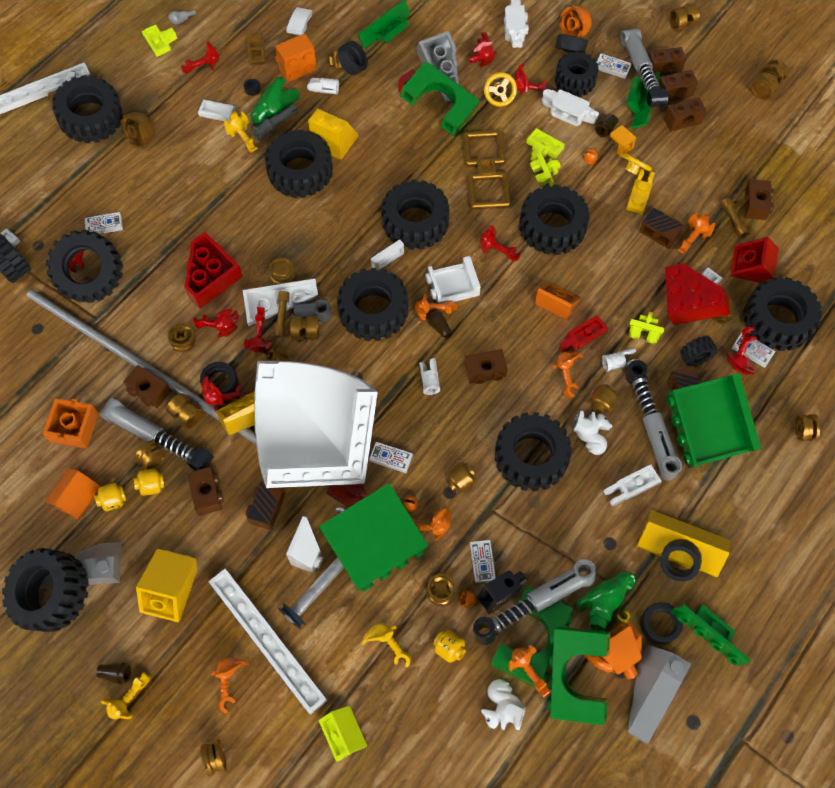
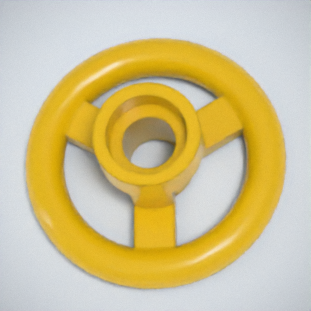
[484,72,517,107]
[621,152,652,175]

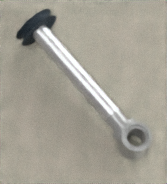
[278,557,344,629]

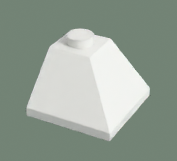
[286,516,323,573]

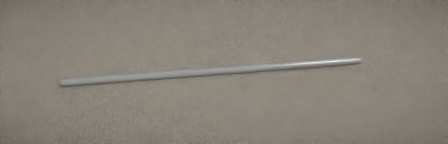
[27,290,257,445]

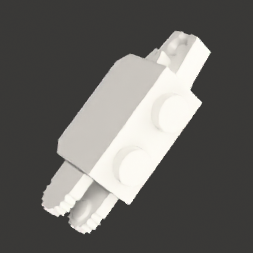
[504,0,528,48]
[542,89,599,126]

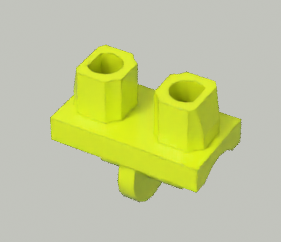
[530,152,561,187]
[628,311,665,344]

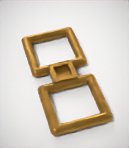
[462,130,511,209]

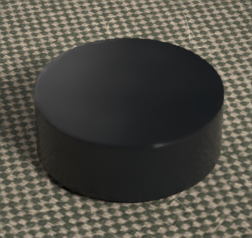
[243,79,261,96]

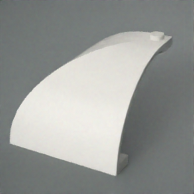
[254,361,377,488]

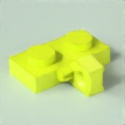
[141,24,177,57]
[526,128,565,161]

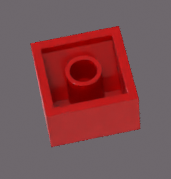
[730,237,779,282]

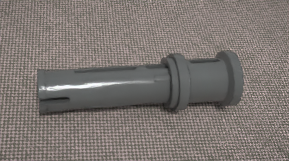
[251,103,299,141]

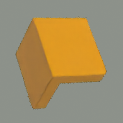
[610,125,637,157]

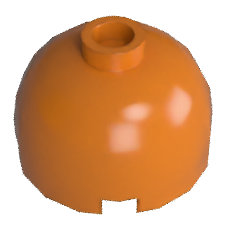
[560,6,592,38]

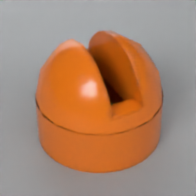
[583,149,598,164]
[402,495,418,512]
[459,590,477,608]

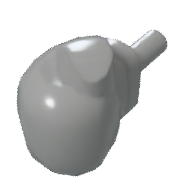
[168,10,196,25]

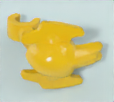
[224,111,257,153]
[361,623,411,667]
[101,672,150,720]

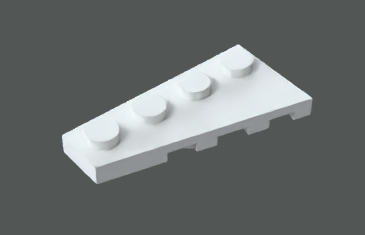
[243,279,319,326]

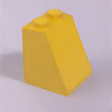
[308,108,358,160]
[136,549,197,623]

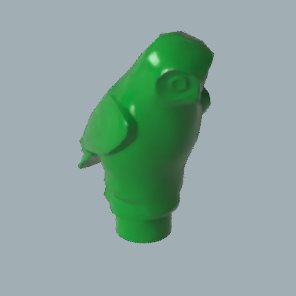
[250,77,300,125]
[576,570,636,631]

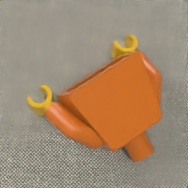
[584,611,642,680]

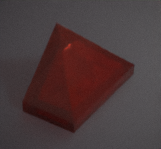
[326,484,367,508]

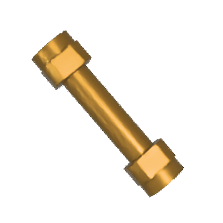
[721,198,750,238]
[274,291,290,337]

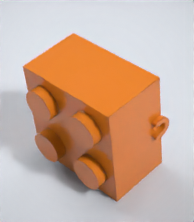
[275,33,317,82]
[42,398,99,449]

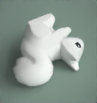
[572,410,612,455]
[481,679,525,730]

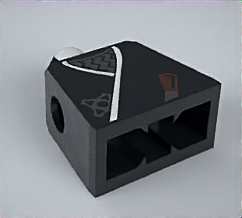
[477,570,527,614]

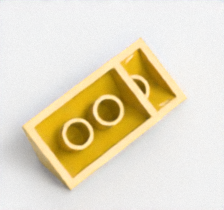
[215,391,255,435]
[637,510,730,578]

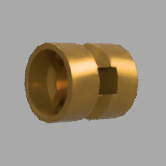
[669,3,700,31]
[290,316,319,340]
[166,393,204,429]
[427,573,455,607]

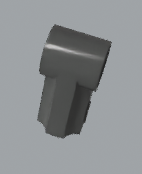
[294,299,332,323]

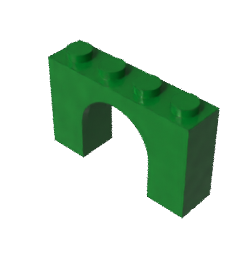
[400,61,480,136]
[490,586,574,689]
[548,627,610,725]

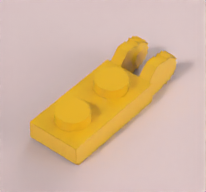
[626,169,655,215]

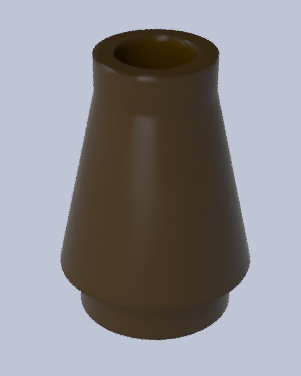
[595,115,618,137]
[427,310,452,338]
[96,663,131,685]

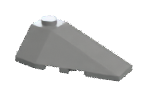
[416,31,459,103]
[39,542,122,589]
[627,645,691,744]

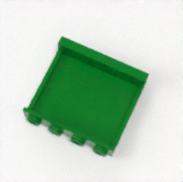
[666,373,761,468]
[319,483,429,592]

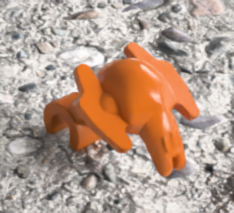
[677,212,715,255]
[414,294,458,323]
[552,352,584,399]
[411,507,451,541]
[508,645,550,698]
[211,658,250,713]

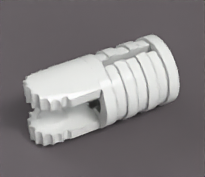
[307,77,339,95]
[602,348,638,372]
[419,358,440,395]

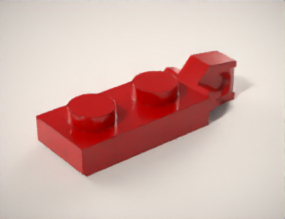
[559,315,609,352]

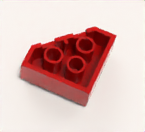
[184,232,243,309]
[665,263,730,325]

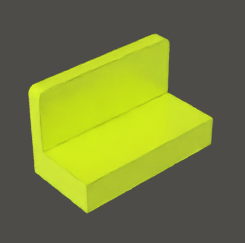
[319,706,367,762]

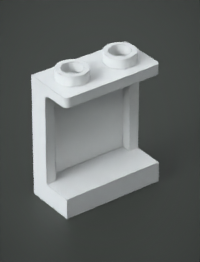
[425,256,480,304]

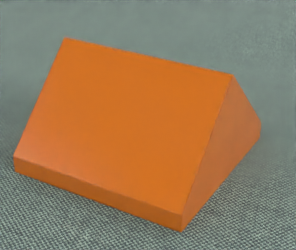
[535,282,580,320]
[45,469,101,521]

